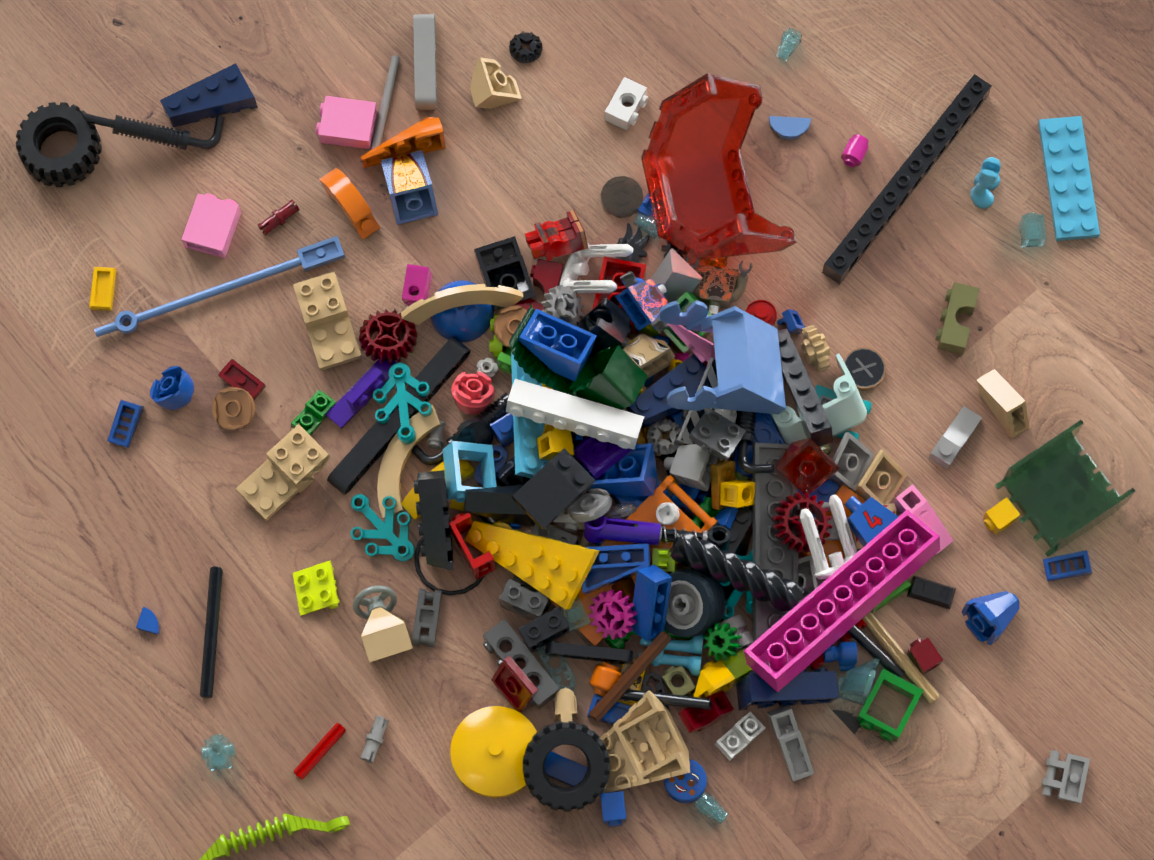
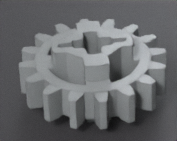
[541,285,585,327]

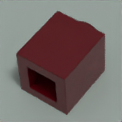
[907,637,943,675]

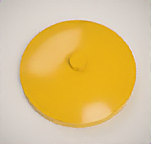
[450,706,537,798]

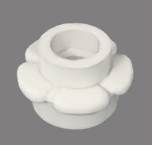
[477,358,498,378]

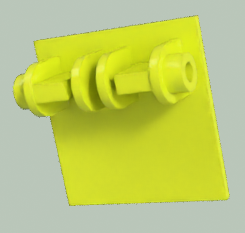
[292,560,340,616]

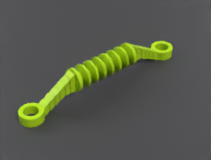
[199,813,350,860]

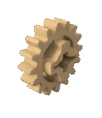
[801,325,831,373]

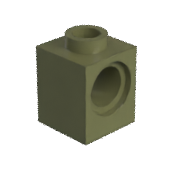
[662,665,696,696]

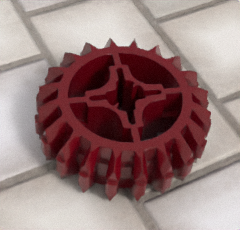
[359,309,418,365]
[772,492,833,553]

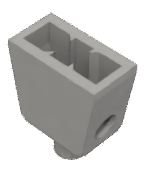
[664,444,719,491]

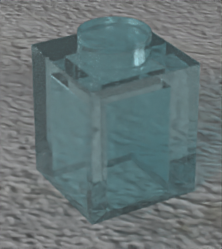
[1019,212,1046,247]

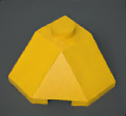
[694,660,735,698]

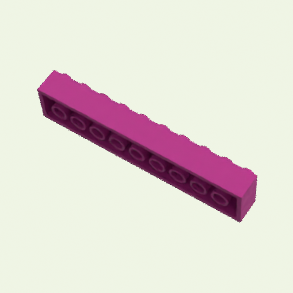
[744,510,940,692]

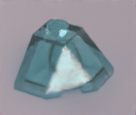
[837,658,879,706]

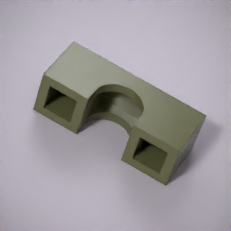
[935,282,980,355]

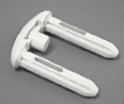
[559,243,633,293]
[800,495,857,580]

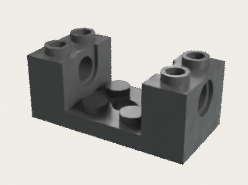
[499,523,578,621]

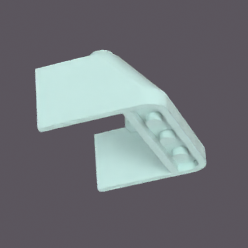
[771,354,867,455]

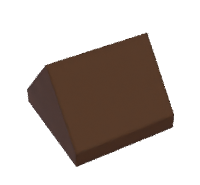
[611,577,635,603]

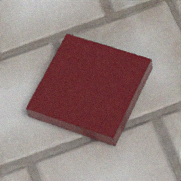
[491,655,538,713]

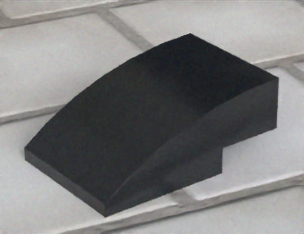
[474,236,535,310]

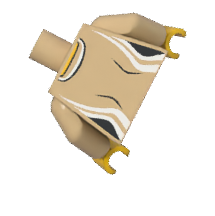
[623,334,682,396]

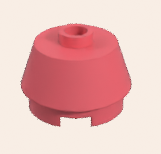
[451,371,495,415]

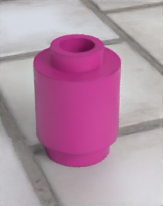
[841,134,869,167]

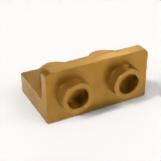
[711,459,736,510]

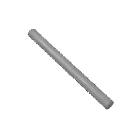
[370,55,400,151]

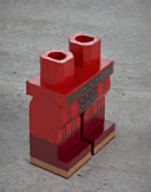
[525,210,588,261]

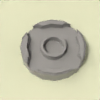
[568,488,612,522]

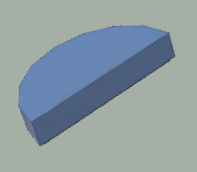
[769,116,811,140]

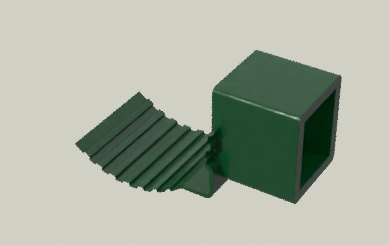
[509,304,648,410]

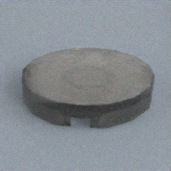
[601,176,643,218]

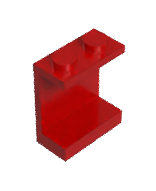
[449,513,496,580]

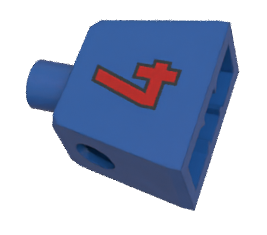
[844,496,898,547]

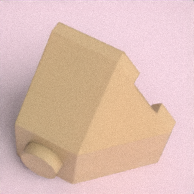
[470,57,522,109]

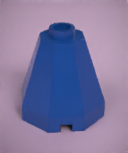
[962,591,1020,645]

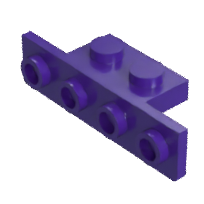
[326,360,397,429]

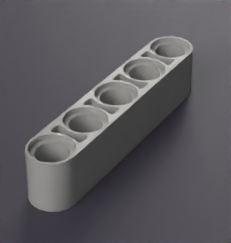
[413,14,437,110]

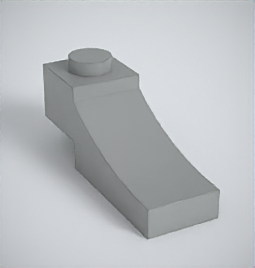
[929,406,982,470]
[767,705,814,782]

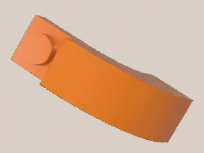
[319,168,380,239]

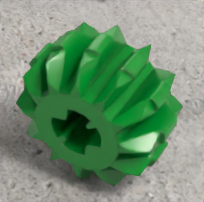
[703,623,742,661]

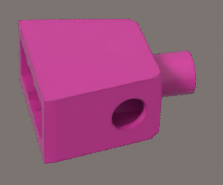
[402,264,432,308]

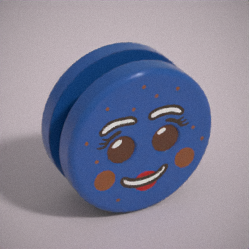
[664,759,707,803]

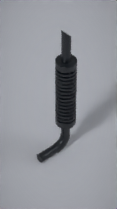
[81,112,225,150]
[411,393,509,466]
[735,411,774,474]

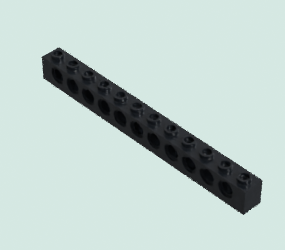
[822,74,992,285]

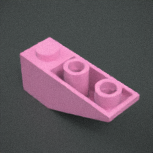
[894,484,954,555]

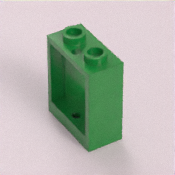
[856,669,924,742]

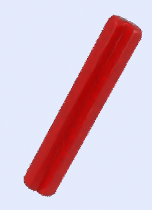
[293,723,346,780]

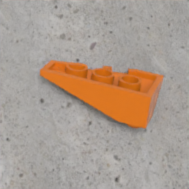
[361,117,446,168]

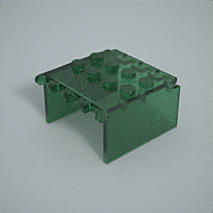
[995,420,1135,557]

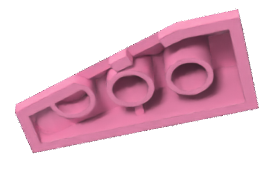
[668,324,715,367]

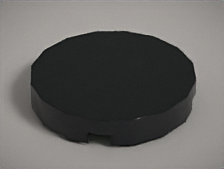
[452,418,493,445]

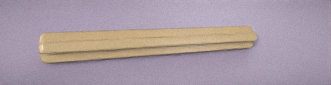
[862,611,939,704]

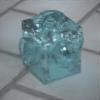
[201,734,235,771]

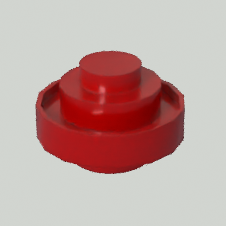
[745,300,777,326]

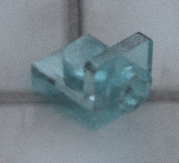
[558,595,591,632]

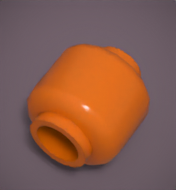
[589,661,622,696]

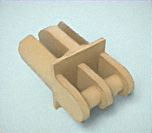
[554,688,578,722]

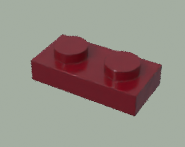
[218,359,266,400]

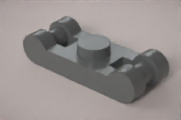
[412,588,442,648]

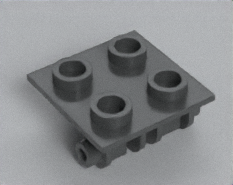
[689,408,746,462]

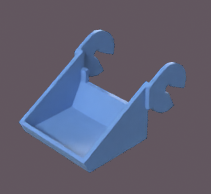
[659,300,786,414]

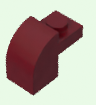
[678,690,734,733]

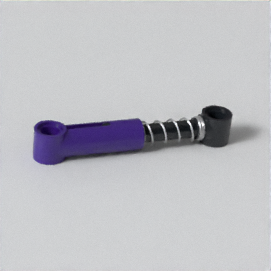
[584,515,730,550]

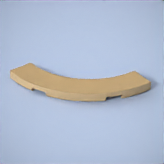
[401,284,523,325]
[377,404,442,520]

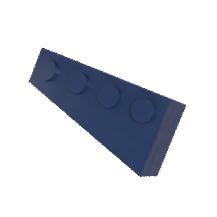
[160,63,258,127]
[625,354,706,429]
[736,668,839,711]

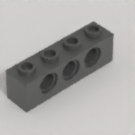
[483,619,560,710]

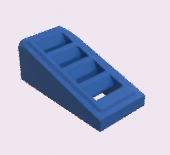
[107,400,144,448]
[1043,550,1093,581]

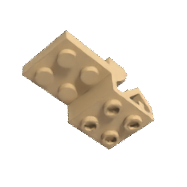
[293,271,362,371]
[236,424,330,521]

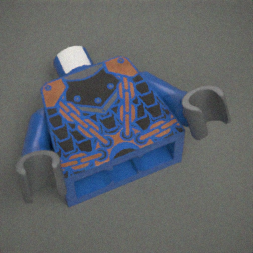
[615,271,668,333]

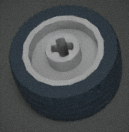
[665,568,726,637]

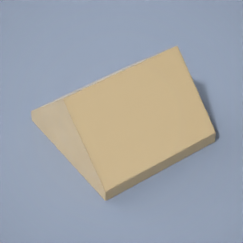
[855,449,907,504]

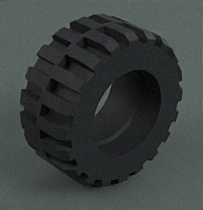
[16,102,102,187]
[523,721,610,812]

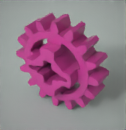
[588,589,637,640]

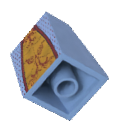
[381,150,438,225]

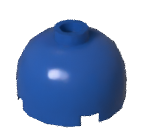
[150,366,194,410]

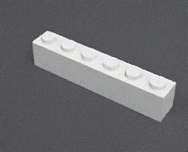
[506,379,644,450]

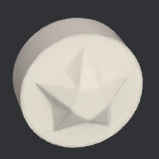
[656,502,680,525]

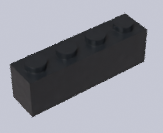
[413,470,453,570]
[722,506,752,601]

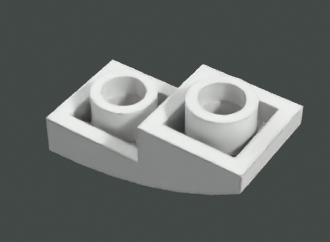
[715,711,765,761]

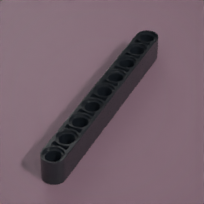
[327,337,471,495]

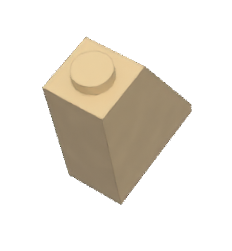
[977,369,1030,439]

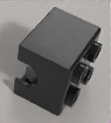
[578,298,632,359]

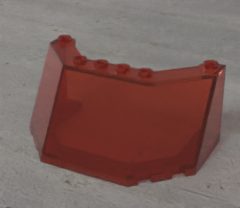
[641,73,797,260]

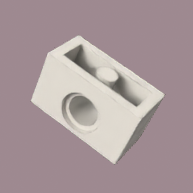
[605,77,649,130]

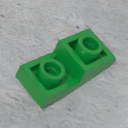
[291,390,336,436]

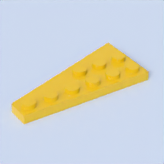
[465,521,599,610]

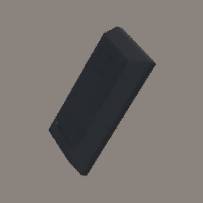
[907,575,956,610]

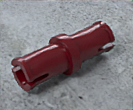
[258,199,300,236]

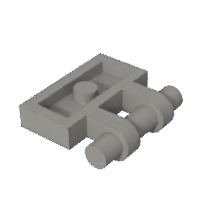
[1041,750,1090,804]

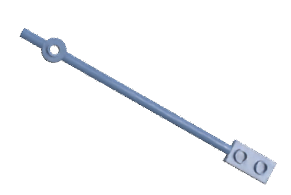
[94,236,345,337]

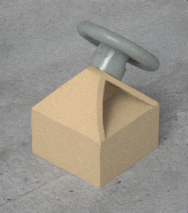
[353,585,413,662]

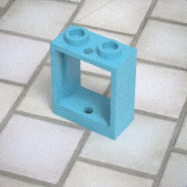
[443,441,497,502]

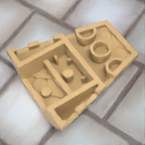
[600,690,690,793]

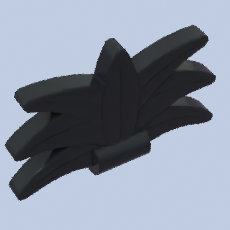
[616,223,650,263]

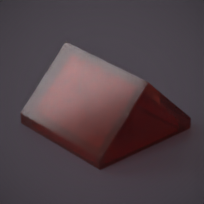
[776,438,840,495]

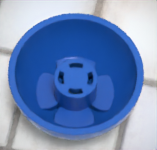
[430,280,494,342]

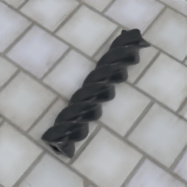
[669,530,804,611]

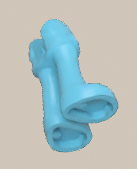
[970,157,1001,209]
[638,634,704,676]

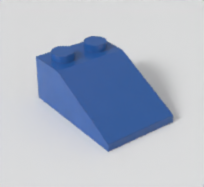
[518,309,597,382]

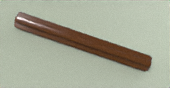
[589,631,671,722]

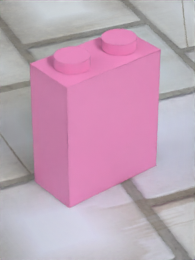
[316,96,377,149]
[181,193,241,258]

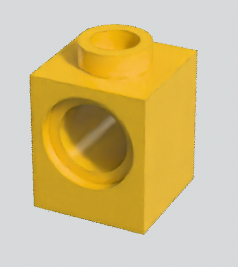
[720,480,755,508]
[983,497,1020,535]

